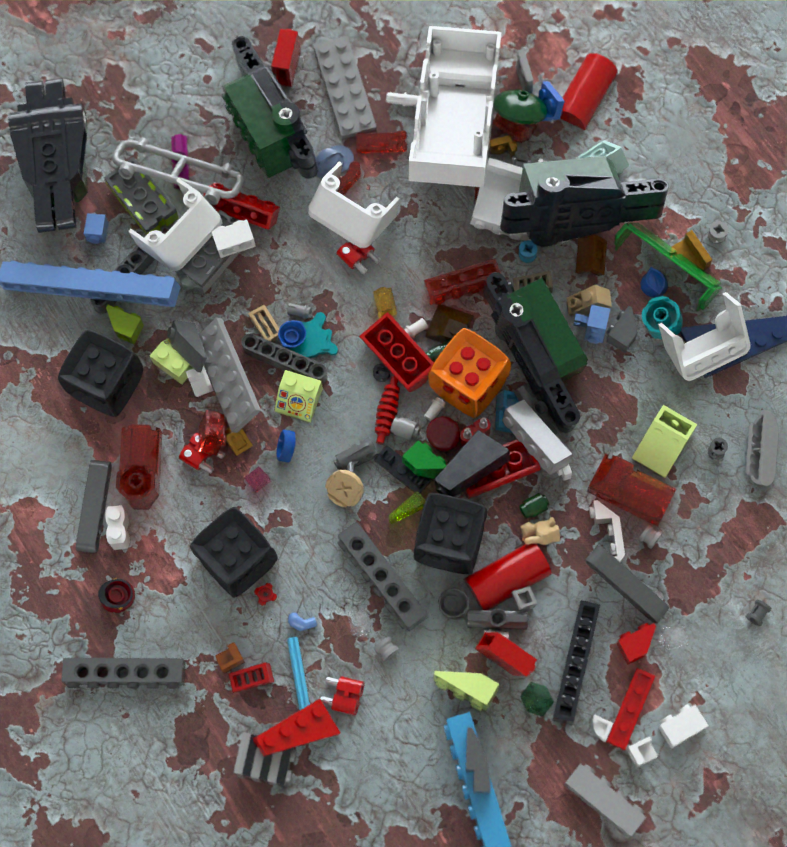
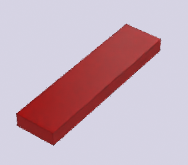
[606,668,655,751]

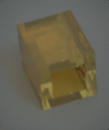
[373,287,397,318]

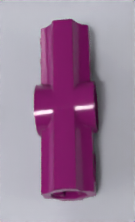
[171,134,190,190]

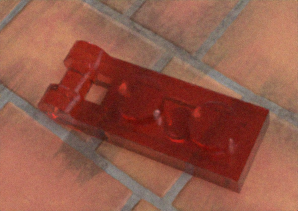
[356,130,407,153]
[337,161,361,196]

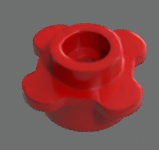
[254,583,277,606]

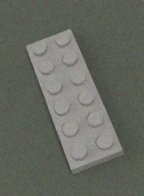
[313,35,377,139]
[199,317,261,433]

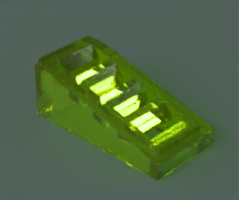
[388,491,426,524]

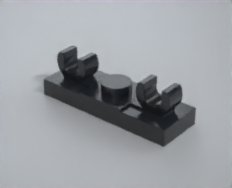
[374,445,431,496]

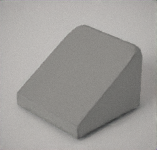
[512,586,537,611]

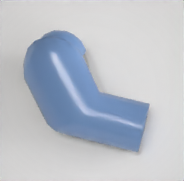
[288,613,317,631]

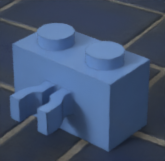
[573,305,610,344]

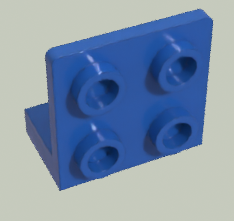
[539,81,565,121]

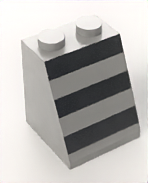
[234,732,297,787]

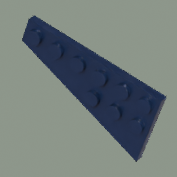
[680,316,787,378]

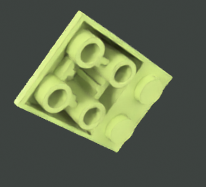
[631,405,697,478]
[434,671,499,711]

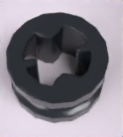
[373,363,390,382]

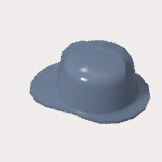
[315,145,354,179]

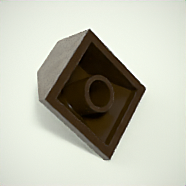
[425,303,474,345]

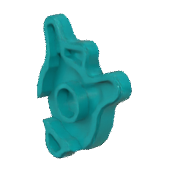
[289,312,338,359]

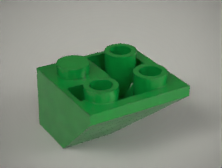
[402,440,447,479]

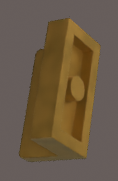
[672,230,713,277]

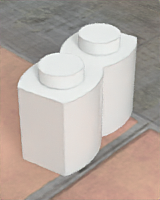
[105,505,130,550]

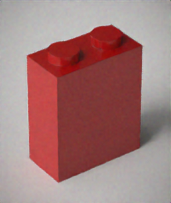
[271,29,301,87]
[475,632,537,677]

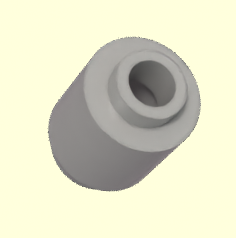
[390,417,420,441]

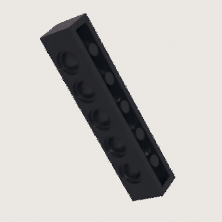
[552,600,600,726]

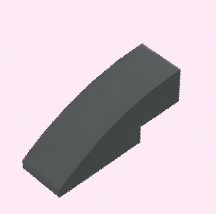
[466,727,491,794]

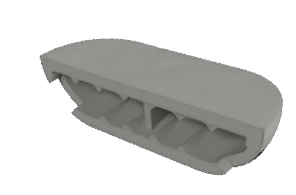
[746,410,778,486]

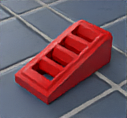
[228,662,274,693]

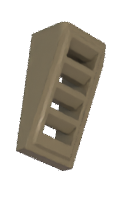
[513,271,553,293]

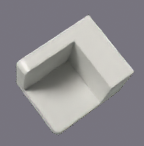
[186,366,214,397]
[627,736,657,768]

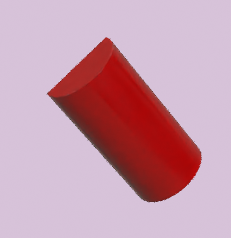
[560,53,618,130]
[359,312,434,392]
[463,439,541,499]
[464,544,552,610]

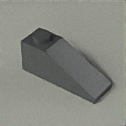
[167,320,207,373]

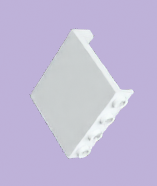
[470,158,530,241]

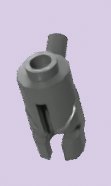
[334,437,378,473]

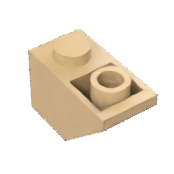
[567,285,612,316]

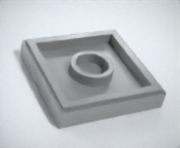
[516,49,534,93]

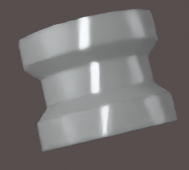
[708,221,728,244]
[638,524,662,549]
[374,637,399,662]

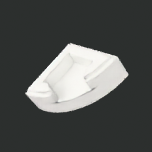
[593,715,613,742]

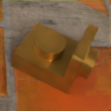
[489,135,518,159]
[222,427,253,456]

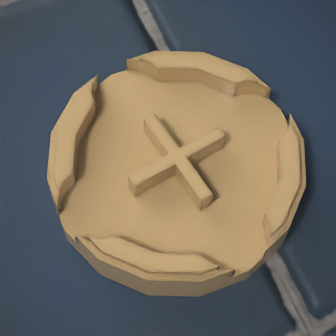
[325,470,364,507]

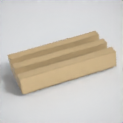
[248,305,279,342]

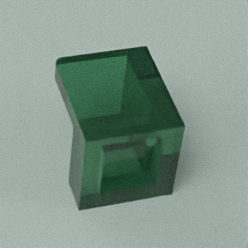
[520,682,554,717]

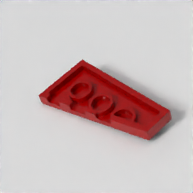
[253,699,341,757]

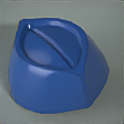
[640,267,668,298]
[278,320,306,349]
[276,430,296,463]

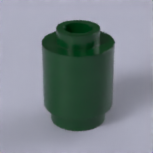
[519,493,549,519]

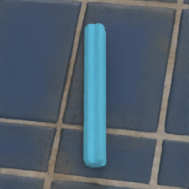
[287,637,310,710]

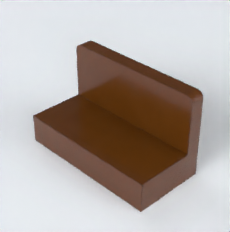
[575,234,607,276]

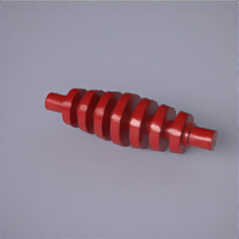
[375,376,400,445]

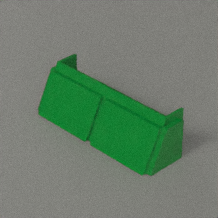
[614,222,722,311]

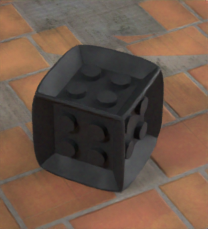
[58,330,144,417]
[413,493,487,574]
[190,506,278,598]

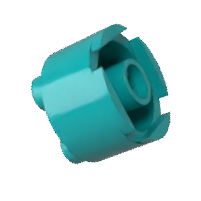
[642,296,683,340]

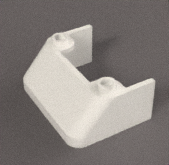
[308,162,399,248]
[129,178,222,271]
[658,292,751,381]

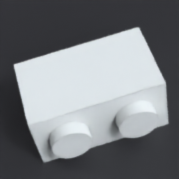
[211,220,256,258]
[658,705,708,749]

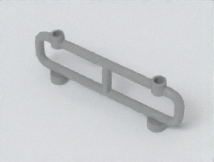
[112,137,244,205]

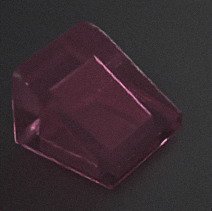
[244,466,271,493]

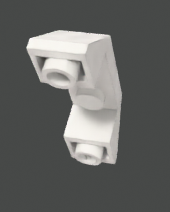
[589,500,625,581]

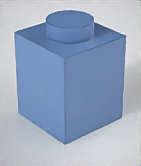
[84,213,109,244]

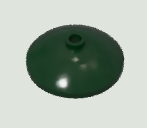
[493,89,547,124]

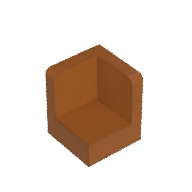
[215,642,245,674]

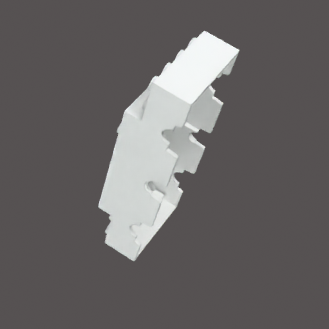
[409,26,501,187]

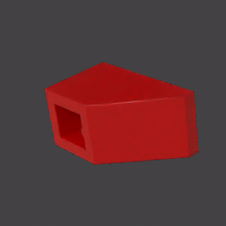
[616,623,656,665]

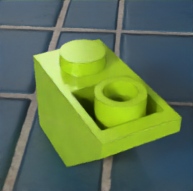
[106,305,144,344]

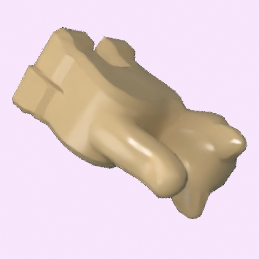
[521,517,560,545]

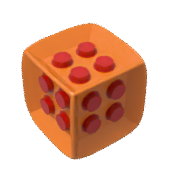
[428,328,511,418]

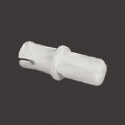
[386,92,418,107]

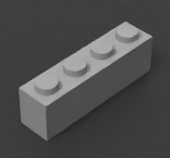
[502,399,572,475]
[564,764,646,838]

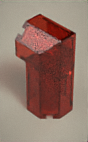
[116,424,163,510]
[587,454,676,527]

